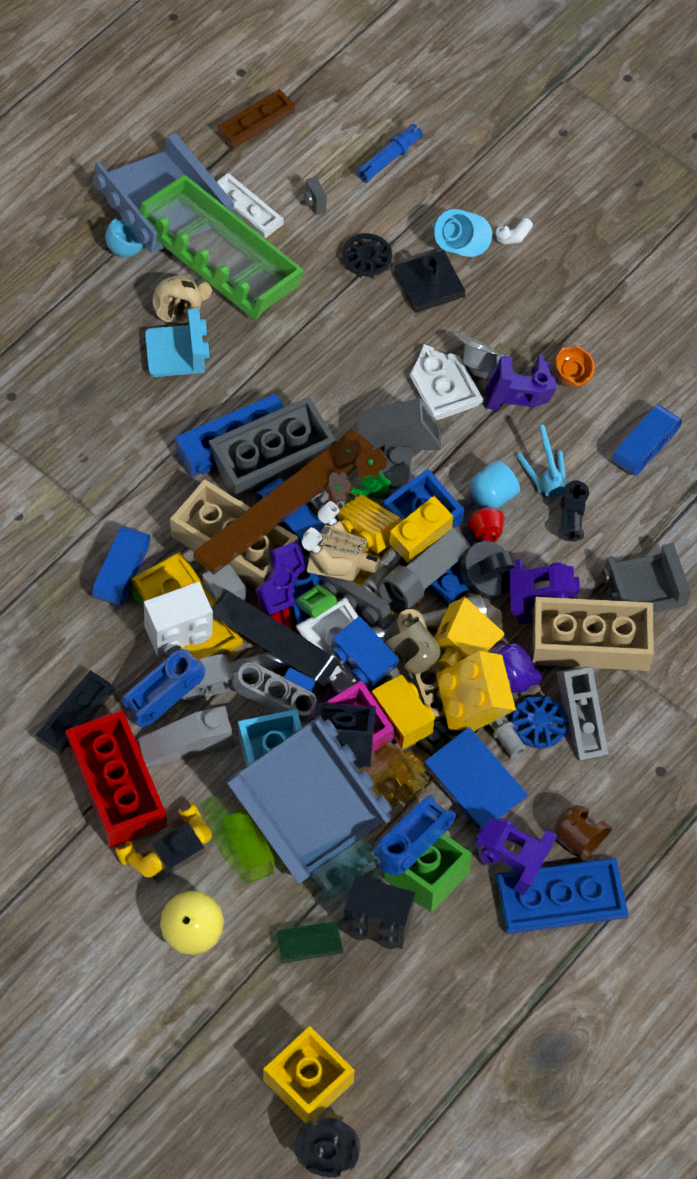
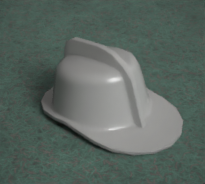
[454,333,510,379]

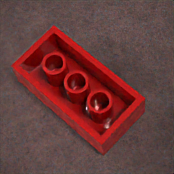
[66,710,167,848]

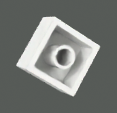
[144,582,213,656]

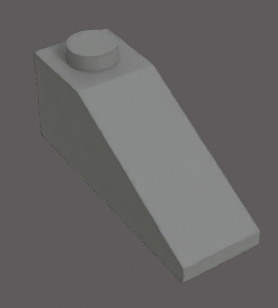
[556,666,609,760]
[138,706,233,767]

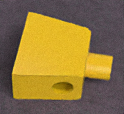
[434,597,505,669]

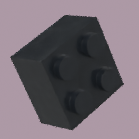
[343,875,416,949]

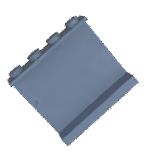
[93,133,235,253]

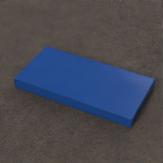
[496,858,629,934]

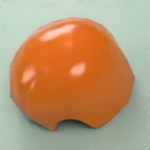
[553,345,594,387]

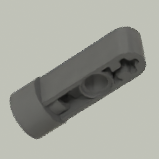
[377,526,471,614]

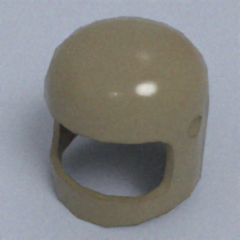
[385,621,440,674]

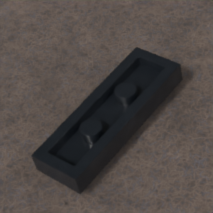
[35,670,115,756]

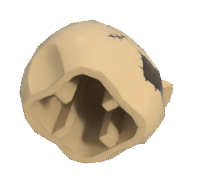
[153,275,212,324]

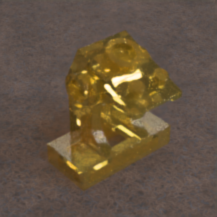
[358,749,429,828]

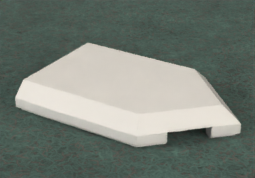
[410,344,483,420]

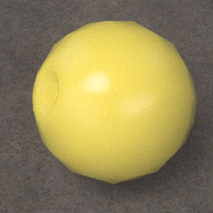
[160,890,224,955]

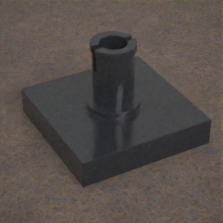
[394,250,465,313]

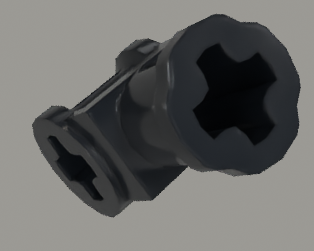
[559,480,589,542]

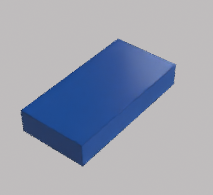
[284,668,315,692]

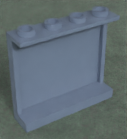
[228,716,392,883]

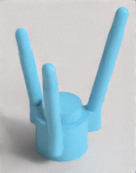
[517,425,567,498]

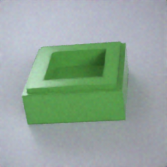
[296,585,338,619]

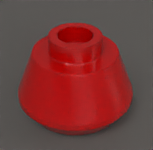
[466,507,505,542]

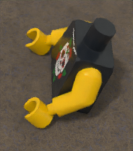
[115,802,212,883]

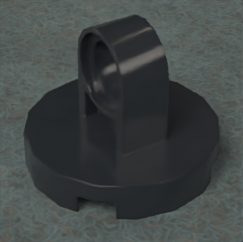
[460,541,515,599]
[295,1113,361,1178]

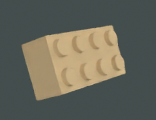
[170,479,298,589]
[532,597,654,671]

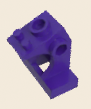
[486,354,557,410]
[510,559,580,625]
[475,818,557,895]

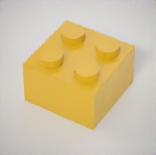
[436,651,516,731]
[263,1026,355,1123]

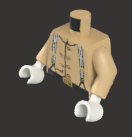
[302,501,380,581]

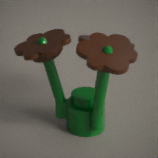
[325,439,391,504]

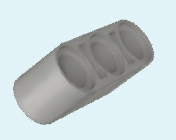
[232,662,317,722]

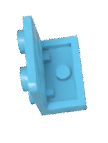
[145,309,209,377]

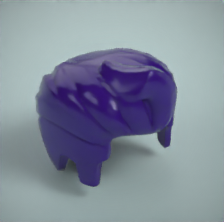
[488,644,542,694]

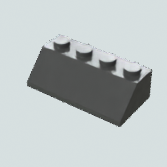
[209,397,336,500]

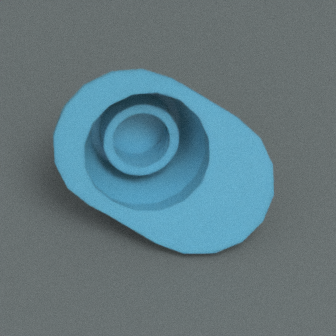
[432,209,492,257]

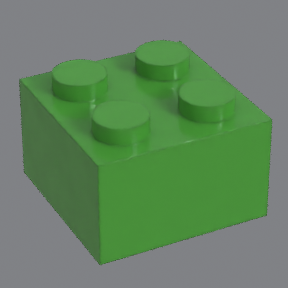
[384,834,472,913]

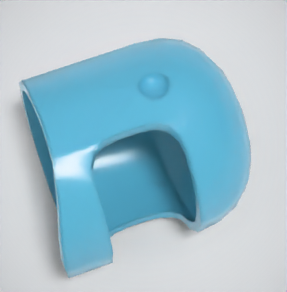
[469,460,520,509]

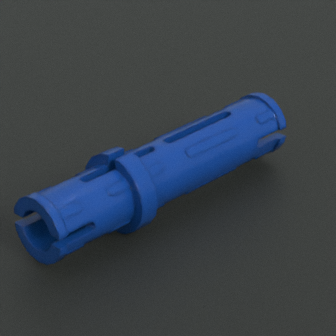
[356,123,423,183]

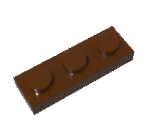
[217,89,295,149]

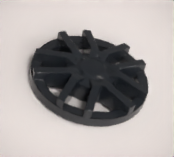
[342,233,392,279]

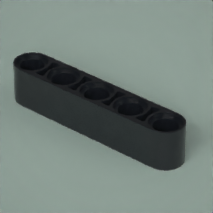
[211,588,340,686]

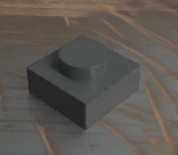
[303,176,327,215]

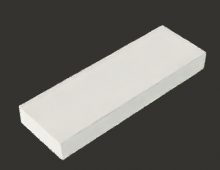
[217,173,284,238]

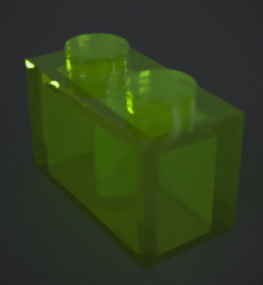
[222,809,274,884]

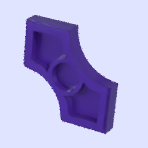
[255,540,308,615]

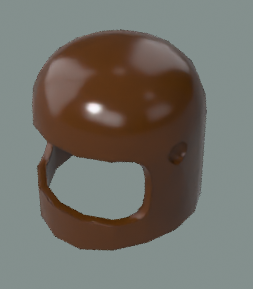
[554,805,613,860]

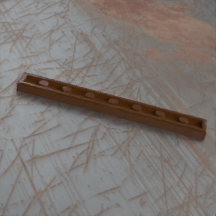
[193,430,374,575]

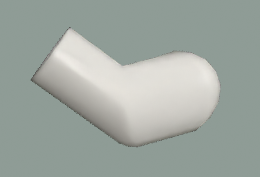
[496,218,533,245]

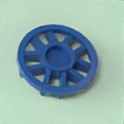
[512,696,568,749]

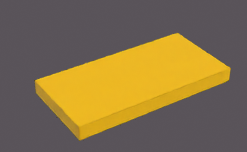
[131,551,243,659]

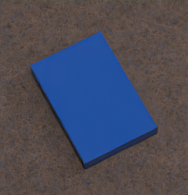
[423,727,528,830]

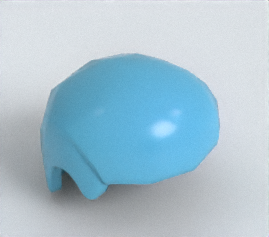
[105,219,144,257]

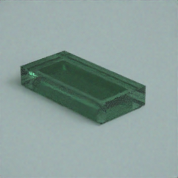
[276,921,343,964]

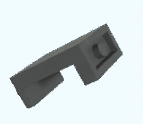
[602,543,691,613]

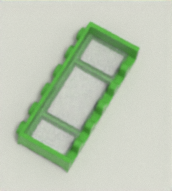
[140,175,304,321]

